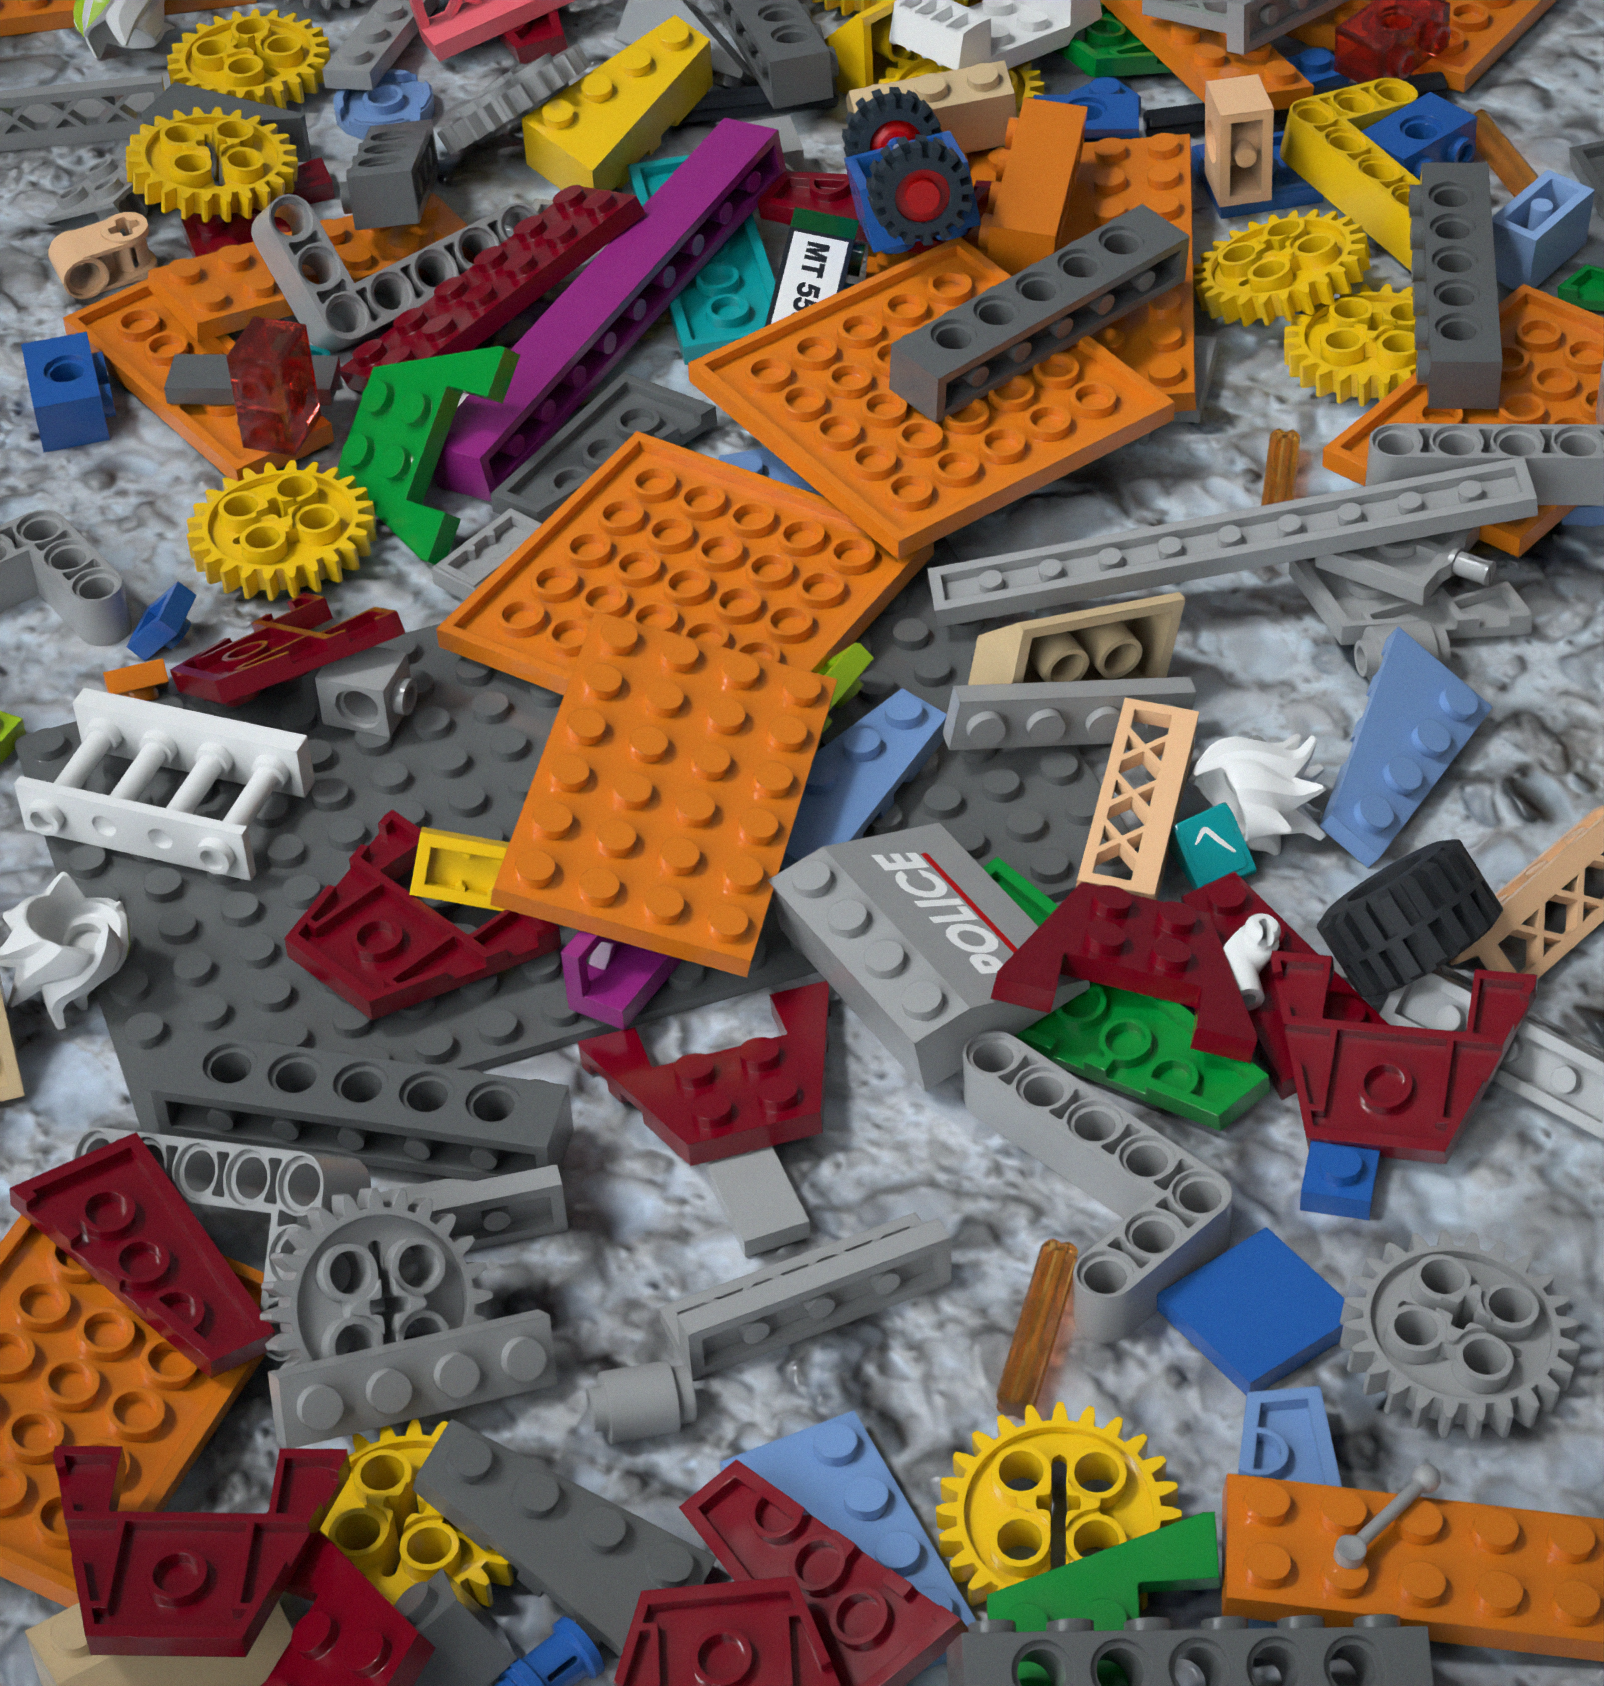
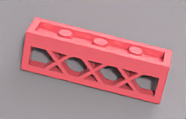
[409,0,576,62]

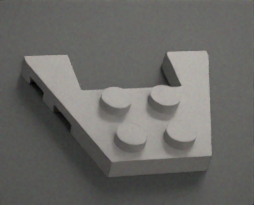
[1289,557,1533,645]

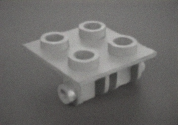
[43,157,158,236]

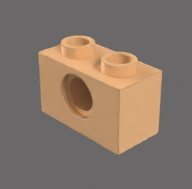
[1205,74,1274,207]

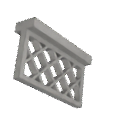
[1142,0,1349,55]

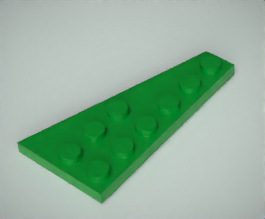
[983,856,1270,1132]

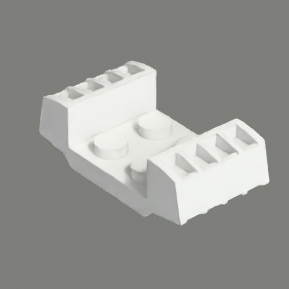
[889,0,1102,70]

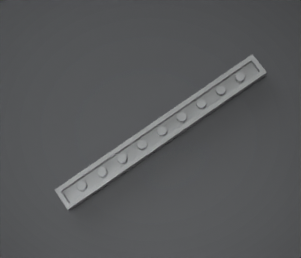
[928,457,1538,627]

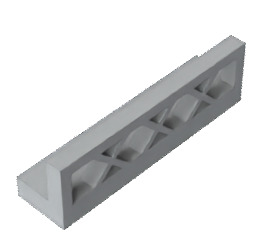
[0,74,166,152]
[1379,965,1604,1140]
[368,1164,569,1266]
[658,1212,952,1381]

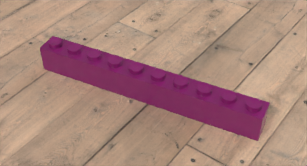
[433,118,787,502]

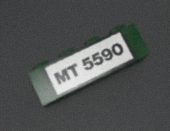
[765,207,866,327]

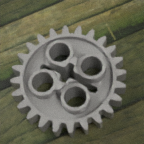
[437,43,591,155]
[260,1188,493,1369]
[1339,1230,1580,1441]

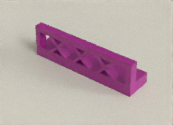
[561,931,683,1030]

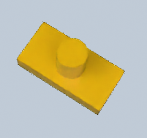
[409,827,510,911]

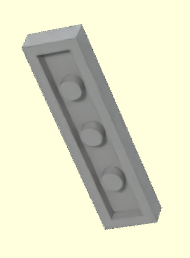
[322,0,440,90]
[943,677,1197,750]
[268,1309,558,1448]

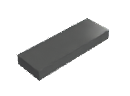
[164,354,341,406]

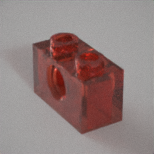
[1334,0,1451,84]
[226,316,322,456]

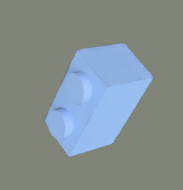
[1492,170,1595,290]

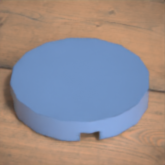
[333,69,435,140]

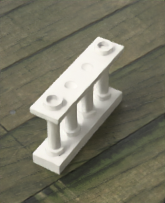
[14,688,315,881]

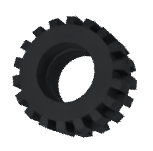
[1316,839,1503,997]

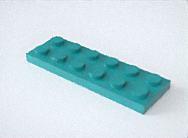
[627,155,776,365]

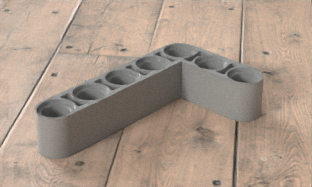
[251,194,539,354]
[1365,360,1604,506]
[0,510,132,646]
[962,1030,1233,1344]
[72,1127,371,1361]

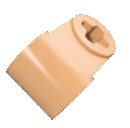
[48,212,158,299]

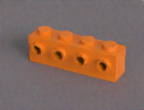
[978,97,1088,276]

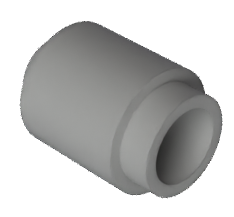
[1354,619,1451,683]
[586,1360,697,1444]

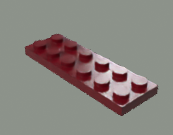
[341,185,646,392]

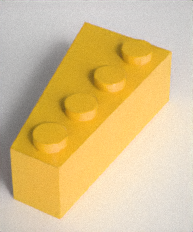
[522,15,713,191]

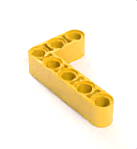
[1279,78,1420,271]

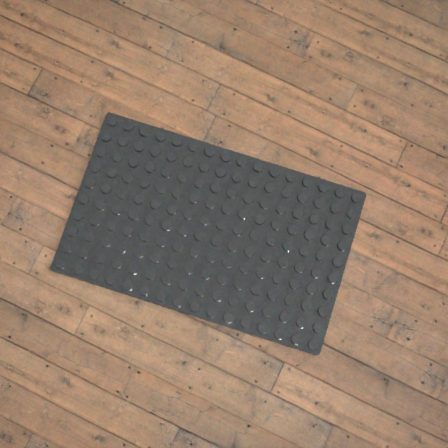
[15,536,1139,1133]

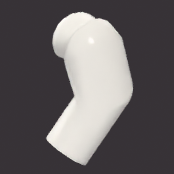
[1223,913,1281,1011]

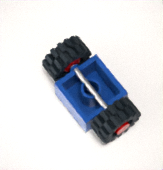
[842,87,981,254]

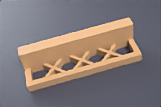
[1076,697,1199,900]
[1448,805,1604,979]

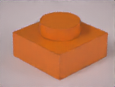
[103,658,169,702]

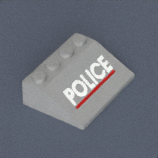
[768,823,1090,1092]

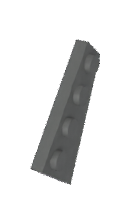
[491,372,717,524]

